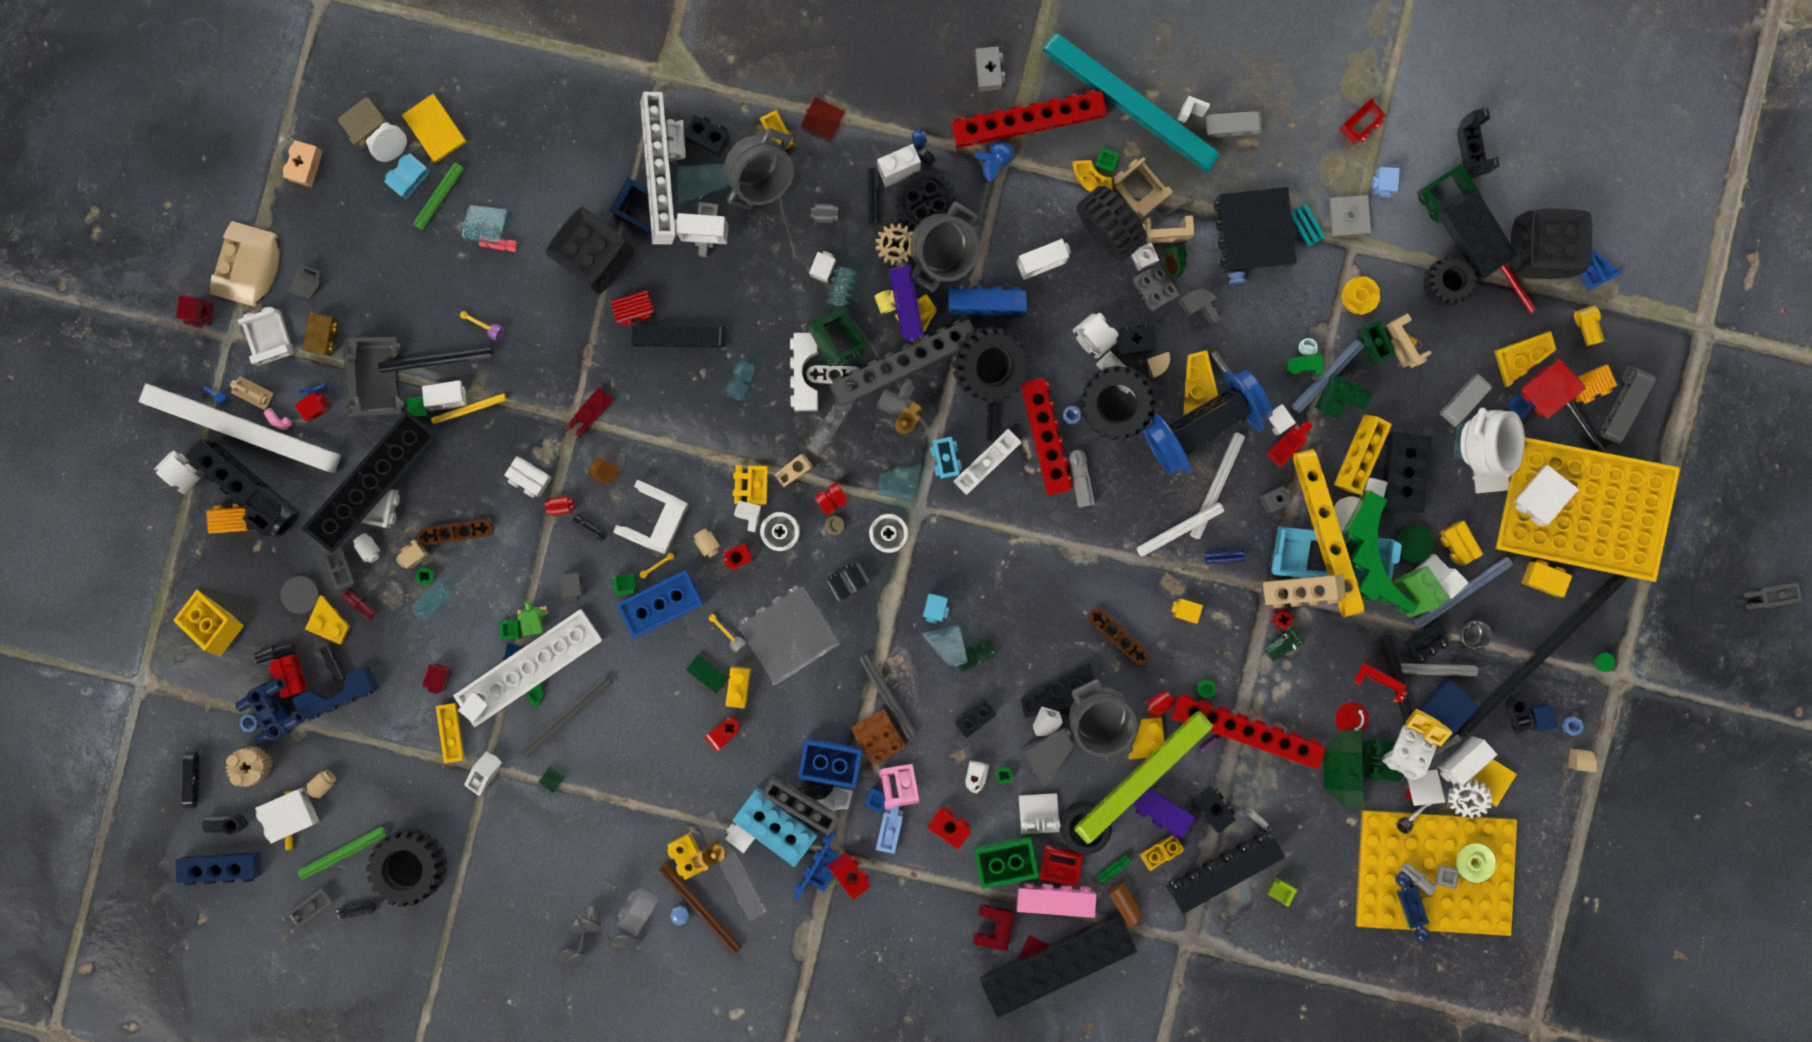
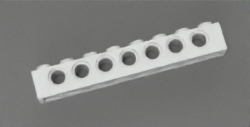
[640,92,675,244]

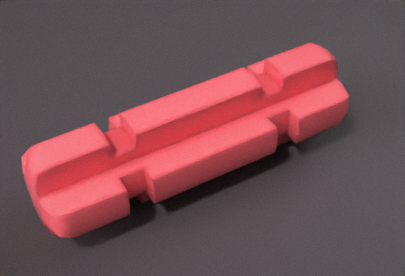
[479,236,517,252]

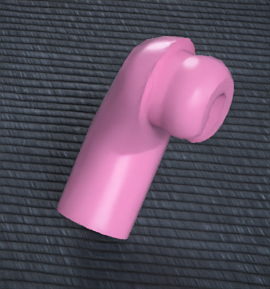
[264,408,292,430]

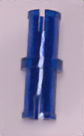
[1205,549,1245,565]

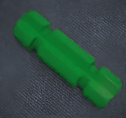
[1096,854,1131,884]

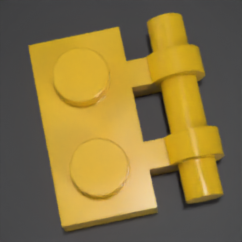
[732,465,768,505]

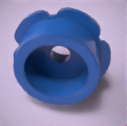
[912,129,927,148]

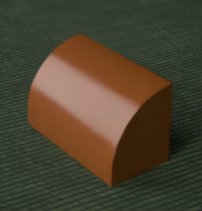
[1107,880,1144,928]

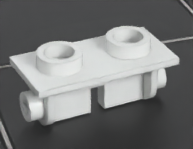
[665,119,686,162]

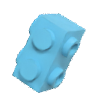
[930,437,962,479]

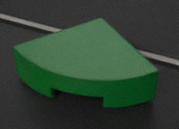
[525,682,544,708]

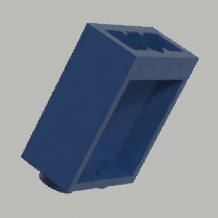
[609,177,652,235]

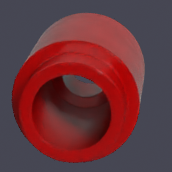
[545,495,575,517]
[1145,691,1175,718]

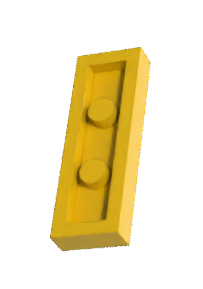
[436,703,465,763]

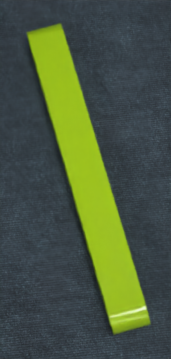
[1074,711,1213,844]

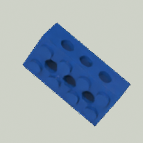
[616,570,705,639]

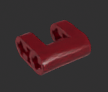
[972,904,1016,951]

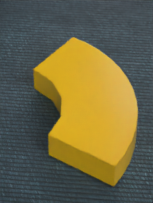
[1072,160,1113,193]

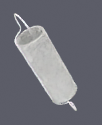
[1246,808,1271,831]

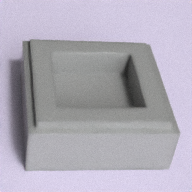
[1435,864,1459,889]

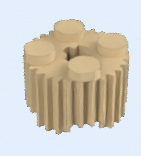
[226,746,273,787]

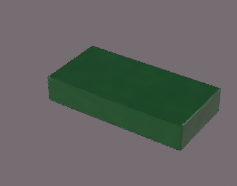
[686,654,728,694]

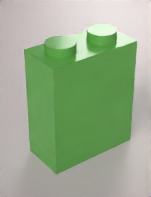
[1392,566,1450,618]

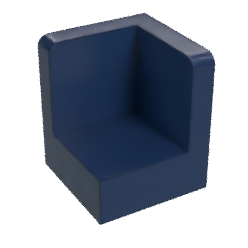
[1530,704,1558,732]

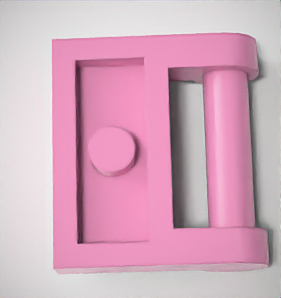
[878,764,919,809]

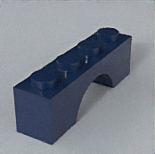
[292,667,378,721]

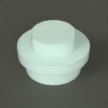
[1298,338,1318,356]

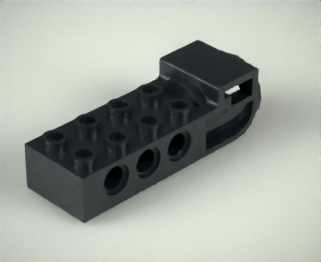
[185,439,300,537]

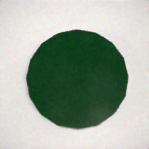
[1395,525,1434,563]

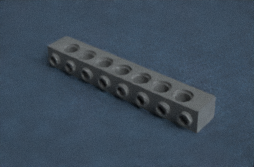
[830,319,974,408]

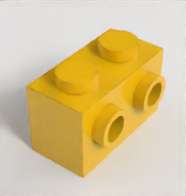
[667,832,704,880]

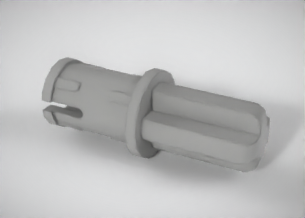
[1400,862,1436,895]

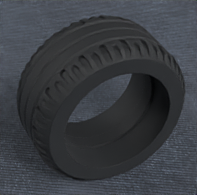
[1060,801,1112,854]

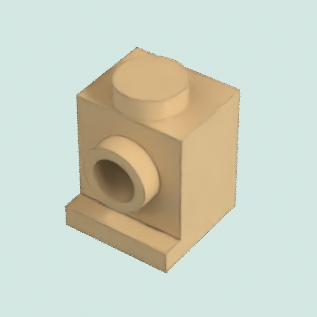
[396,540,430,569]

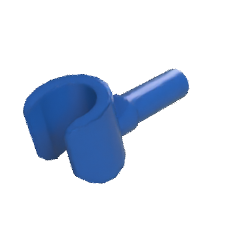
[298,384,327,399]
[203,386,230,404]

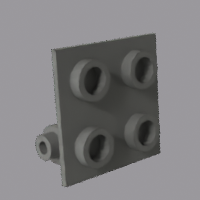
[1132,263,1180,312]

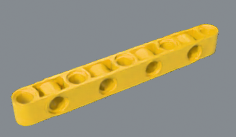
[1293,449,1364,617]

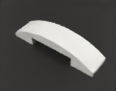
[953,429,1022,495]

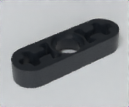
[182,752,200,808]

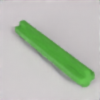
[413,163,464,230]

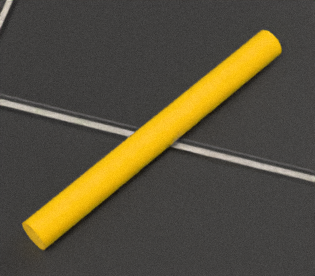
[431,393,507,425]

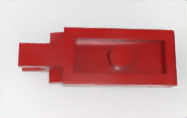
[1265,420,1313,468]

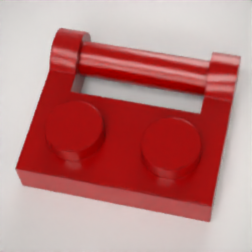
[1039,844,1083,886]

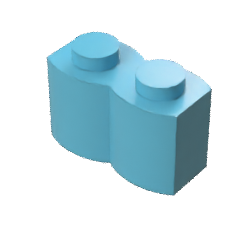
[384,153,430,200]

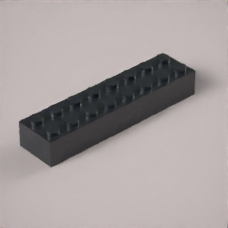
[301,411,437,554]
[980,912,1138,1018]

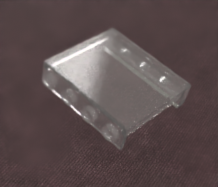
[737,585,840,686]

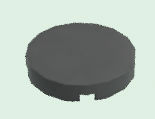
[280,576,320,614]

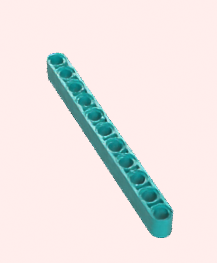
[1042,33,1220,172]

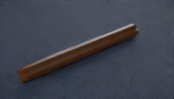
[659,863,741,954]

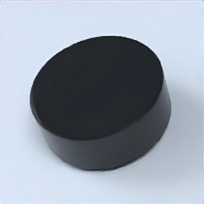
[917,148,935,166]

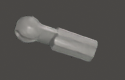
[1068,450,1095,508]

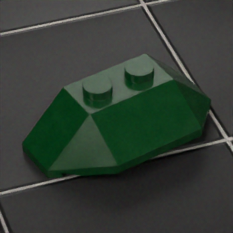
[1323,730,1365,808]

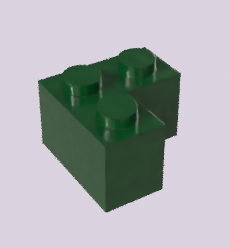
[1314,373,1373,419]

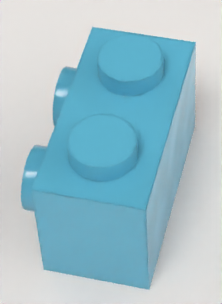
[923,593,949,624]

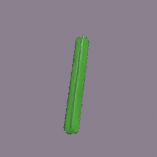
[298,827,387,880]

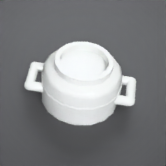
[1461,408,1525,477]

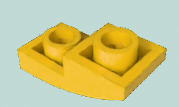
[1139,835,1184,871]

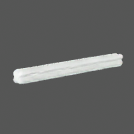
[1190,432,1245,539]

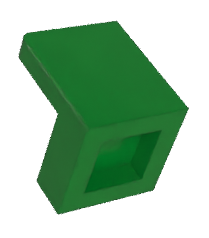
[612,574,638,596]

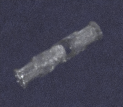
[806,384,856,457]

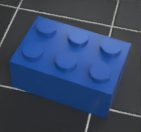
[798,737,863,789]

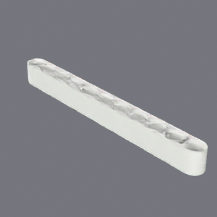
[138,383,342,473]

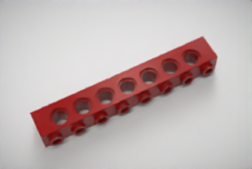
[951,90,1107,149]
[1169,693,1326,770]

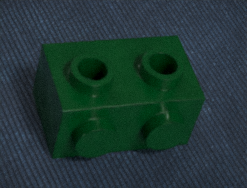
[1356,320,1396,365]

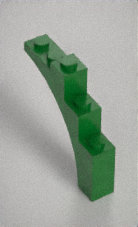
[1343,490,1418,614]

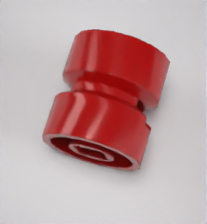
[814,482,849,517]

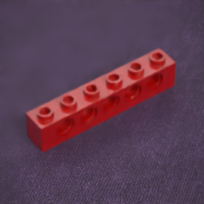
[1020,378,1073,496]

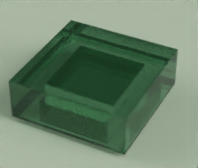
[538,766,566,793]

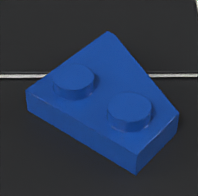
[1580,249,1623,291]

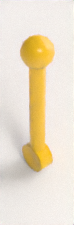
[640,553,674,578]

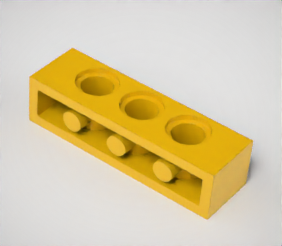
[1334,415,1392,495]

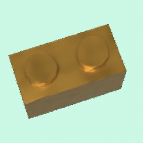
[302,313,340,357]

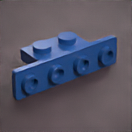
[793,829,840,900]

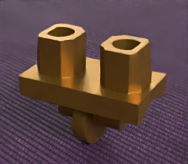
[895,402,922,435]
[692,840,727,871]

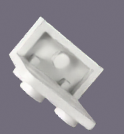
[1382,725,1437,780]

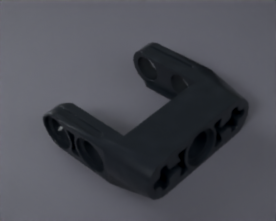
[1457,108,1500,178]

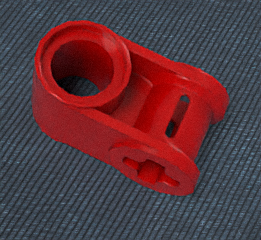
[704,717,740,752]

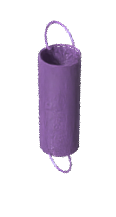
[1198,735,1221,754]

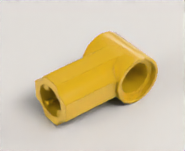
[1574,305,1605,346]

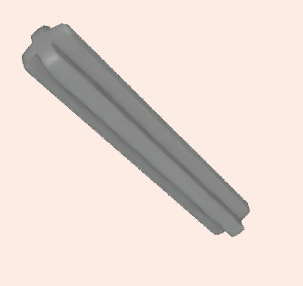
[1400,664,1478,676]

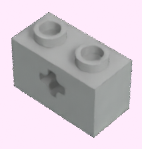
[975,46,1005,92]

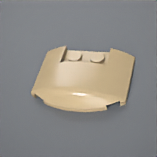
[210,221,280,307]

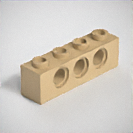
[1263,574,1346,608]

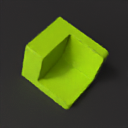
[1266,876,1297,907]

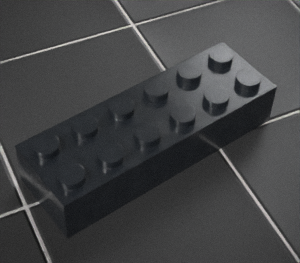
[1166,830,1286,914]

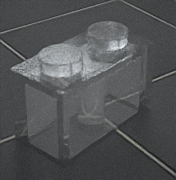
[617,887,659,936]

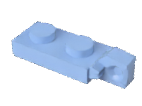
[876,798,903,854]

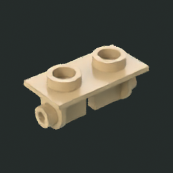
[230,376,274,410]

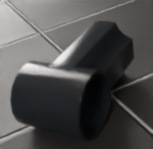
[202,814,247,835]

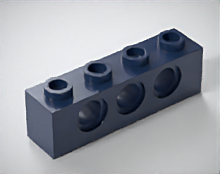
[175,852,261,886]

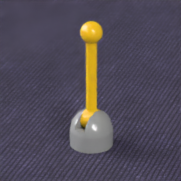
[709,614,747,653]

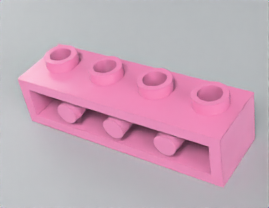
[1016,882,1096,918]

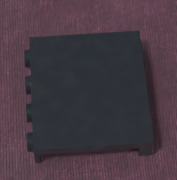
[1214,187,1297,274]

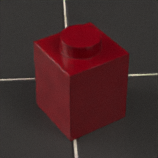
[422,663,453,694]

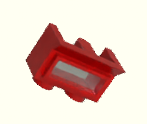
[1339,98,1386,145]

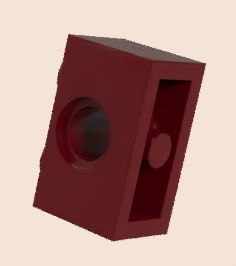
[176,295,214,328]

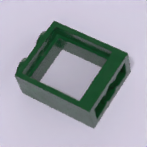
[1417,164,1482,224]
[807,307,867,367]

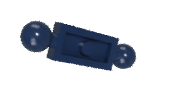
[1395,872,1430,943]

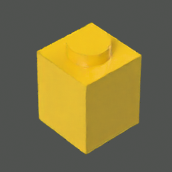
[1171,598,1203,624]

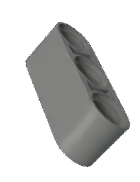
[1206,111,1262,137]
[1440,373,1492,427]

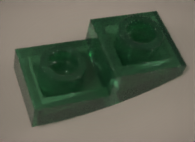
[953,638,997,673]

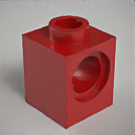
[294,392,330,422]
[723,543,754,570]

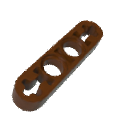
[417,520,494,545]
[1088,608,1149,665]

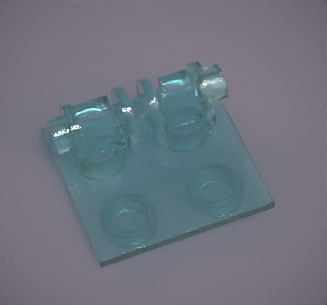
[461,205,507,243]

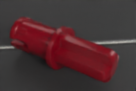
[341,587,376,620]

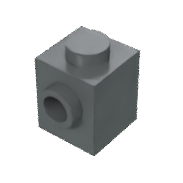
[1259,486,1292,513]

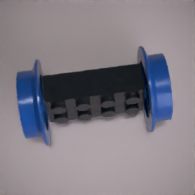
[1143,369,1273,476]

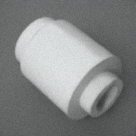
[353,533,381,563]

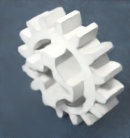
[1448,779,1492,819]

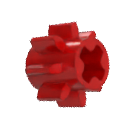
[1270,608,1295,631]

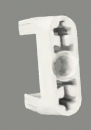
[613,480,688,554]

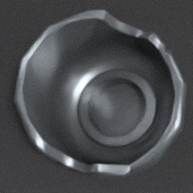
[1460,620,1493,650]

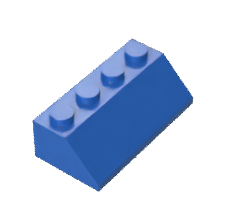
[948,286,1027,316]

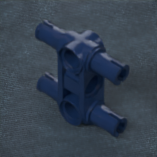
[235,678,304,745]

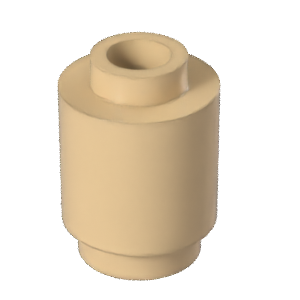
[693,528,720,558]
[306,770,336,798]

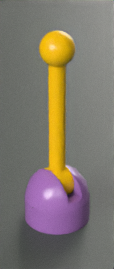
[460,311,504,341]

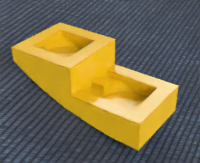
[1405,709,1452,746]

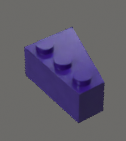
[1133,788,1198,838]

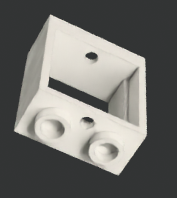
[674,213,729,244]
[1017,239,1071,280]

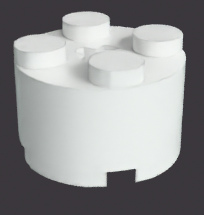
[1073,313,1119,358]
[154,450,204,495]
[760,512,800,551]
[869,514,908,553]

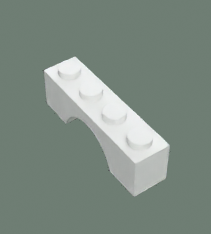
[790,333,818,412]

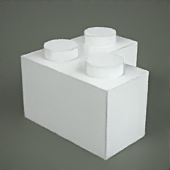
[1414,554,1469,599]

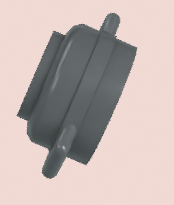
[724,128,794,210]
[910,202,979,292]
[1069,679,1138,763]

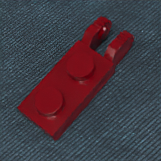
[565,387,614,439]

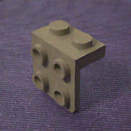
[338,98,388,150]

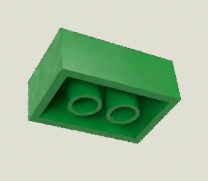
[973,836,1039,889]

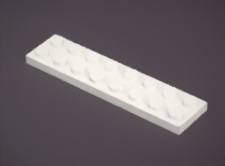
[453,609,603,728]

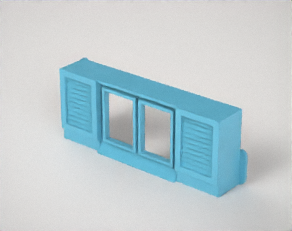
[1271,526,1402,584]

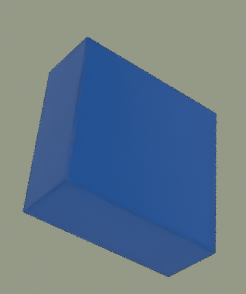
[1506,393,1534,420]
[864,787,886,814]

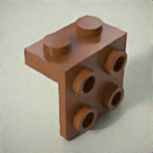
[851,709,905,765]

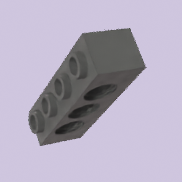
[762,775,839,835]

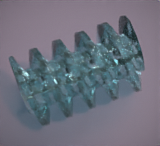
[826,266,858,309]

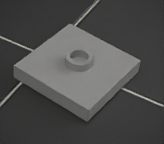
[1328,195,1371,237]

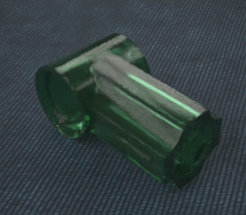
[1263,626,1305,662]

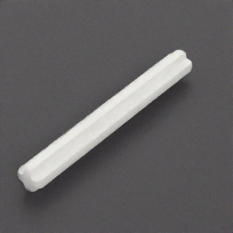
[1137,502,1224,557]

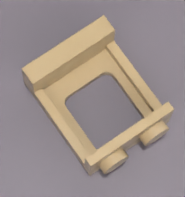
[1112,157,1173,220]
[1142,216,1194,245]
[1384,314,1432,368]

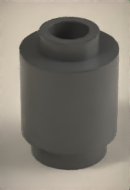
[811,203,838,223]

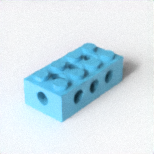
[733,787,819,867]

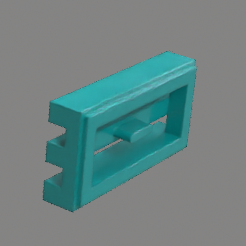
[1291,204,1326,247]

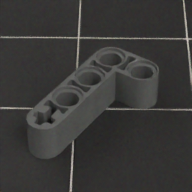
[1600,365,1655,444]

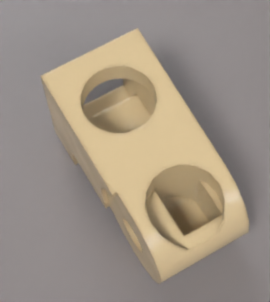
[775,454,814,487]

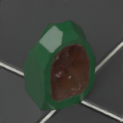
[1162,245,1188,278]

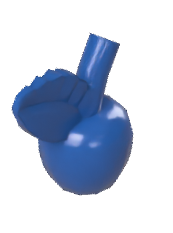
[974,141,1015,182]

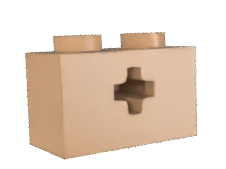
[283,140,323,187]

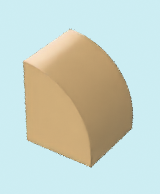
[1145,352,1170,379]
[1568,748,1597,773]

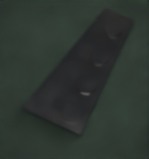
[1020,662,1095,718]

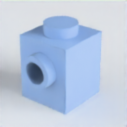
[1371,167,1400,198]

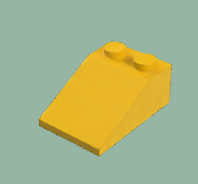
[173,590,244,657]

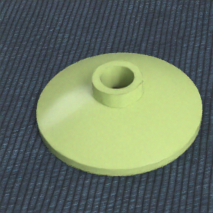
[1456,843,1496,883]

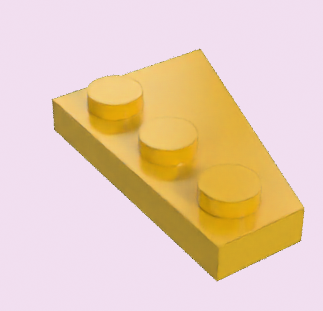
[1494,331,1556,387]

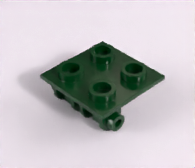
[1364,739,1402,782]

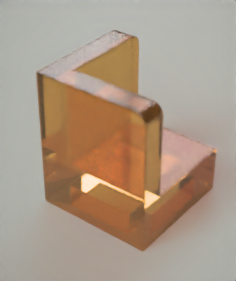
[587,457,619,486]

